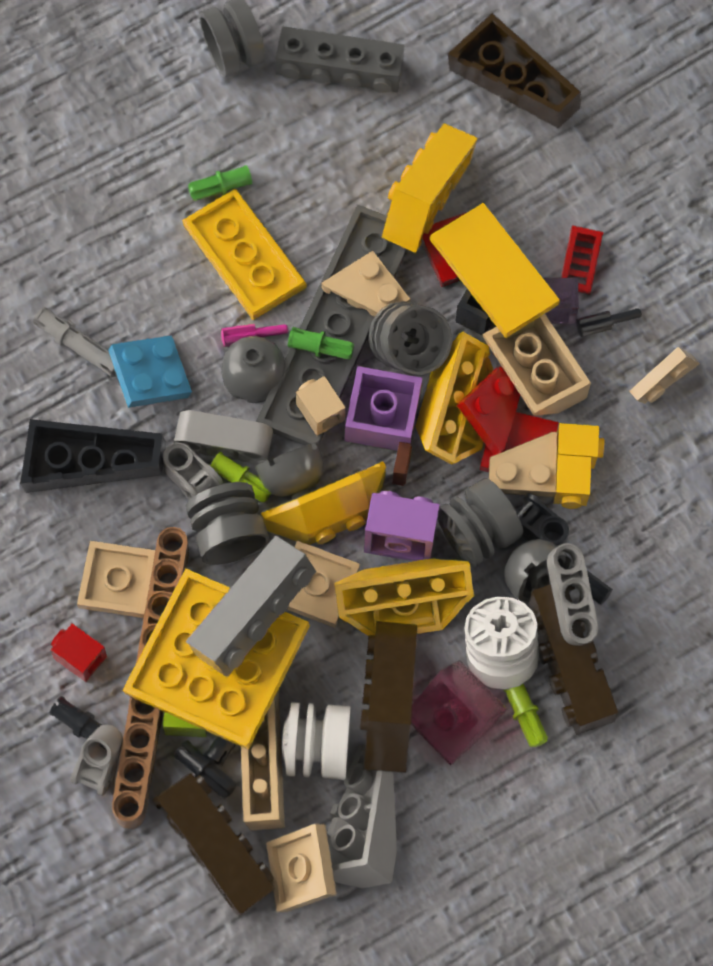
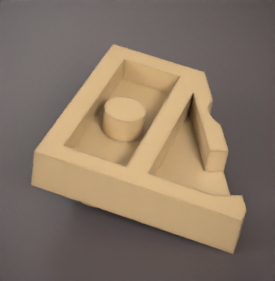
[629,347,700,404]

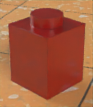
[50,623,107,682]

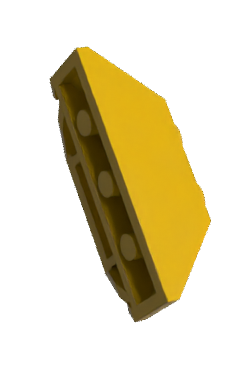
[415,332,494,465]
[261,461,386,545]
[334,558,474,636]

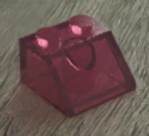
[411,660,507,765]

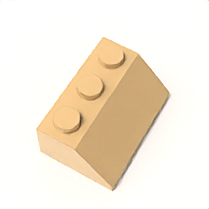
[482,314,591,416]

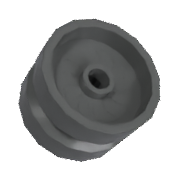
[199,0,266,77]

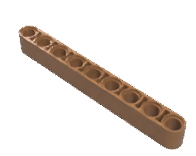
[112,527,189,829]

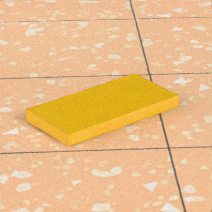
[182,188,307,320]
[430,203,560,338]

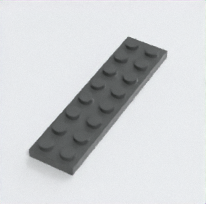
[256,204,408,446]

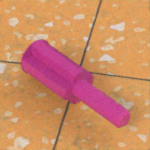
[221,324,288,347]

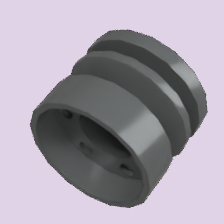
[369,301,452,375]
[437,478,523,567]
[185,482,269,565]

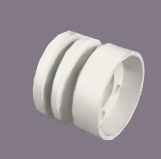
[464,597,539,689]
[282,702,351,780]

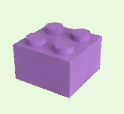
[345,366,423,451]
[364,491,440,561]

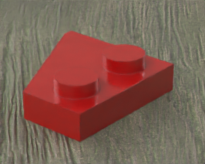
[457,366,520,455]

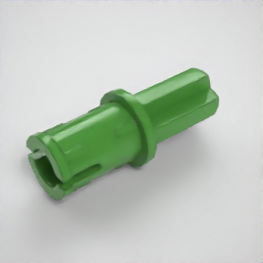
[188,165,252,201]
[288,327,354,360]

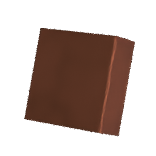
[392,442,412,486]

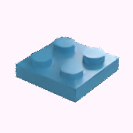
[108,335,192,408]

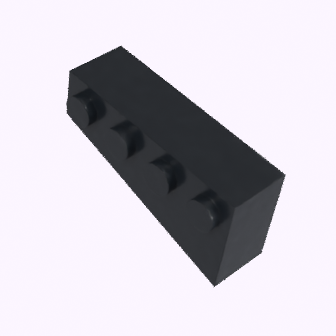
[20,419,166,493]

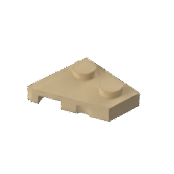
[322,251,410,317]
[489,432,557,497]

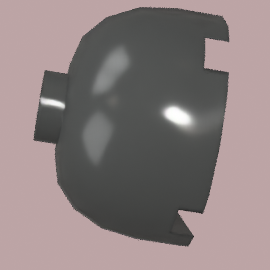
[221,336,285,403]
[255,442,324,500]
[504,539,573,606]

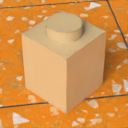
[296,376,346,436]

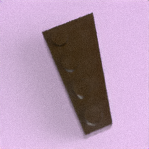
[447,13,581,129]
[528,584,618,735]
[360,621,418,773]
[151,773,274,915]

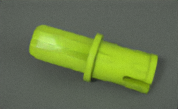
[210,452,271,503]
[503,683,548,747]

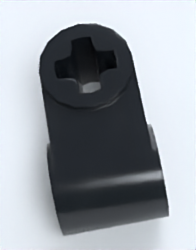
[516,493,569,546]

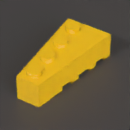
[381,123,478,253]

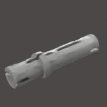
[33,306,116,377]

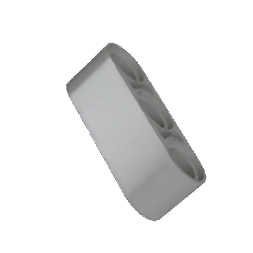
[173,410,274,464]
[547,543,598,645]

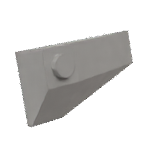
[327,744,397,888]

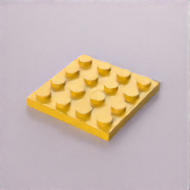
[122,569,310,750]

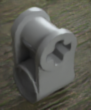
[163,442,224,500]
[70,724,123,796]

